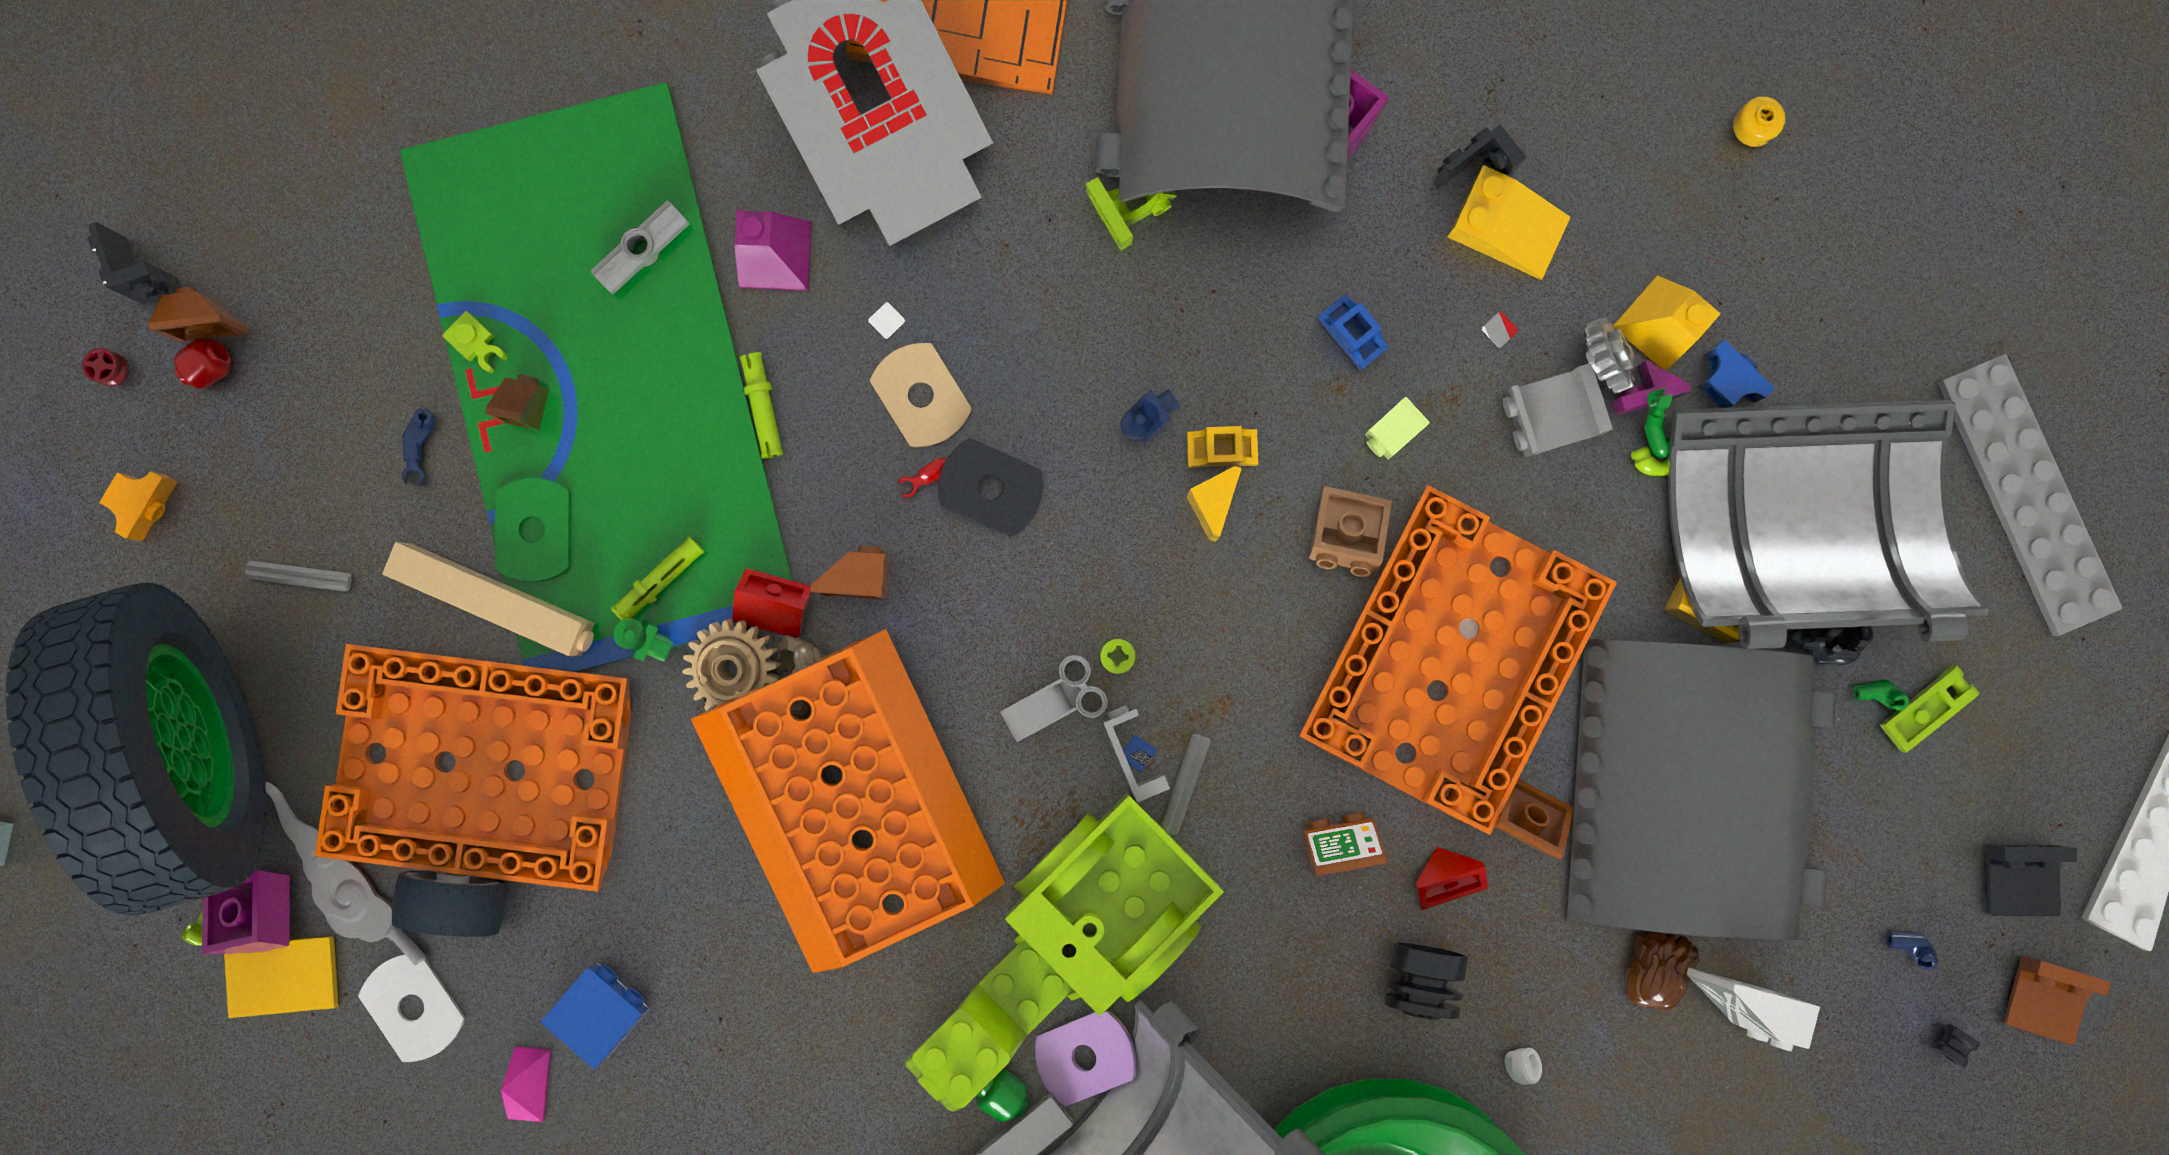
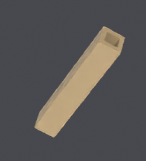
[382,542,595,656]

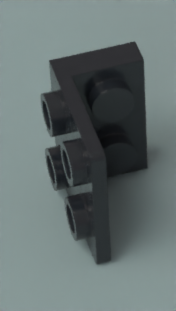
[1434,124,1526,189]
[1986,844,2077,916]

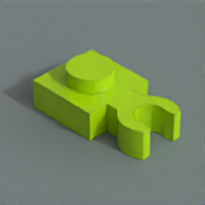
[442,311,508,374]

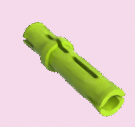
[739,352,784,459]
[611,536,704,620]

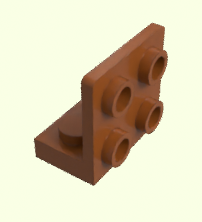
[2004,956,2111,1045]

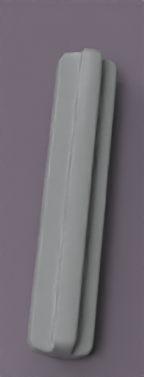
[245,561,352,592]
[1160,734,1211,836]

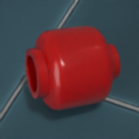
[174,338,231,390]

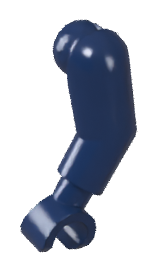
[402,408,436,487]

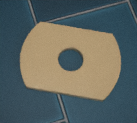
[870,343,972,448]

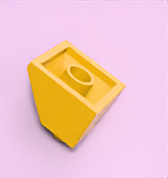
[1613,275,1721,371]

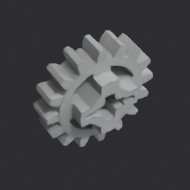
[1585,317,1635,393]

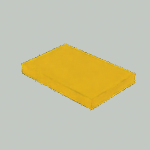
[224,936,339,1018]

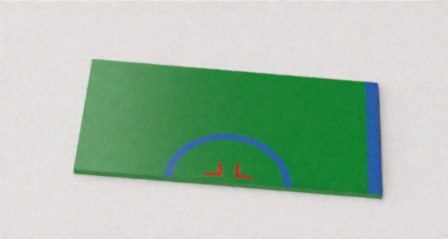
[399,82,793,672]

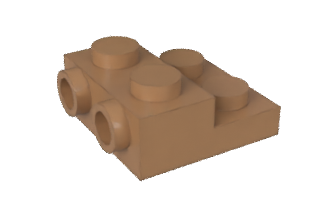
[1308,486,1392,577]

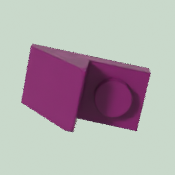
[1612,361,1692,415]

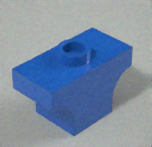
[1317,294,1389,371]
[1698,339,1775,408]

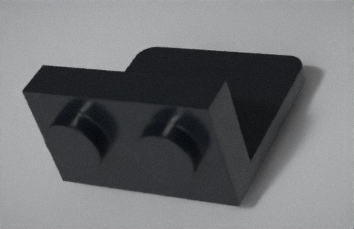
[88,222,180,304]

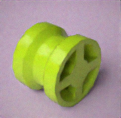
[1100,639,1135,674]

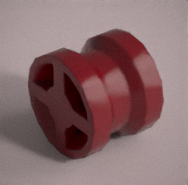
[82,348,129,387]

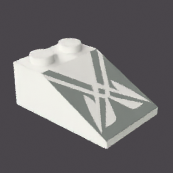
[1687,967,1820,1051]

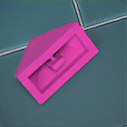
[501,1046,551,1122]

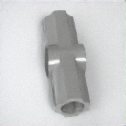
[591,200,690,294]

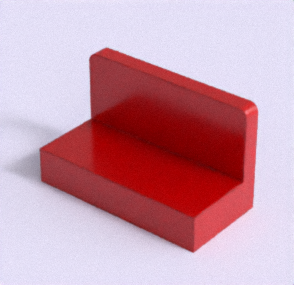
[732,568,812,637]

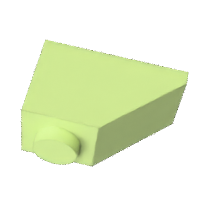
[1365,397,1430,460]

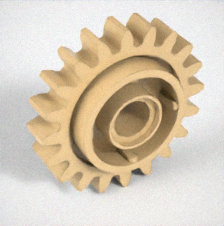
[682,619,781,710]

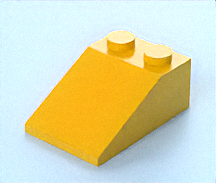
[1447,165,1571,280]

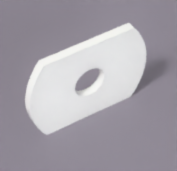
[358,954,466,1062]

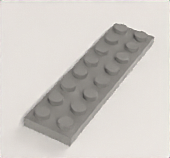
[1937,354,2123,636]

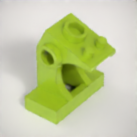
[1086,177,1177,251]

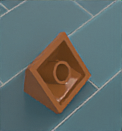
[1494,779,1574,860]

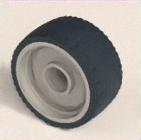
[392,871,506,937]

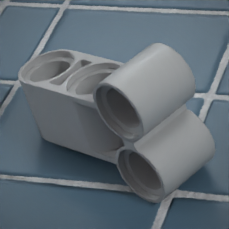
[1000,655,1108,743]

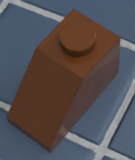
[485,374,548,431]

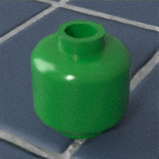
[976,1069,1028,1123]

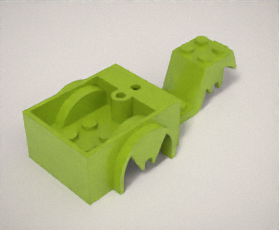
[905,792,1224,1112]

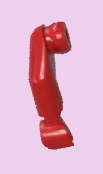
[897,458,946,498]

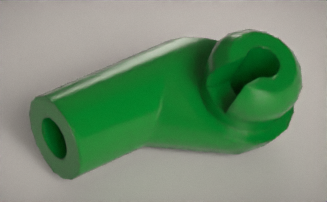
[1853,679,1910,711]

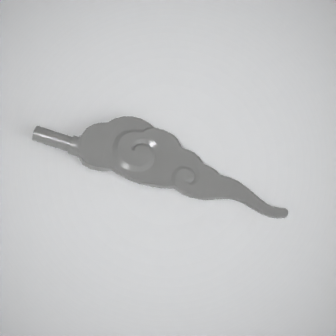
[265,781,426,966]

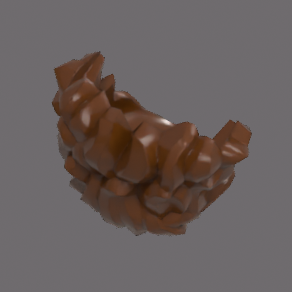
[1624,931,1700,1010]

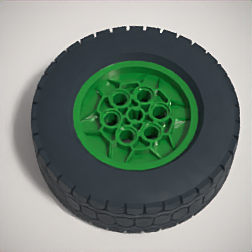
[6,582,267,916]

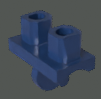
[1120,389,1180,443]

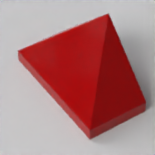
[1416,847,1488,910]

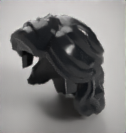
[1788,626,1874,666]

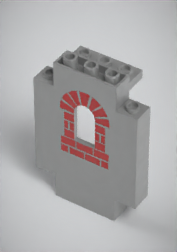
[756,0,993,246]

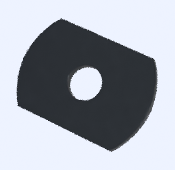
[938,438,1042,536]

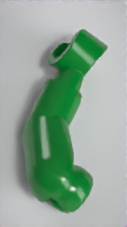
[1644,388,1672,458]

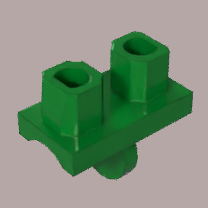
[613,618,673,661]

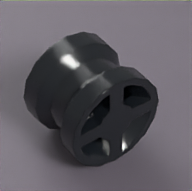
[1932,1023,1980,1068]

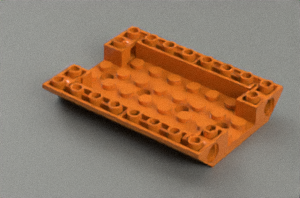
[1299,485,1617,835]
[691,628,1005,973]
[315,644,632,892]

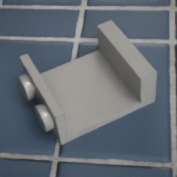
[1503,363,1613,458]
[1103,705,1170,803]

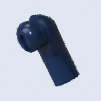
[1886,931,1938,970]

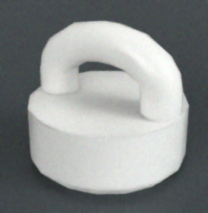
[1504,1048,1542,1085]

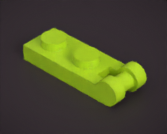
[1879,664,1980,753]

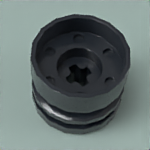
[1384,942,1468,1020]

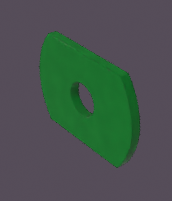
[495,477,570,582]

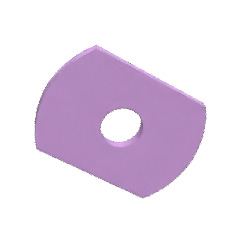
[1035,1009,1136,1107]

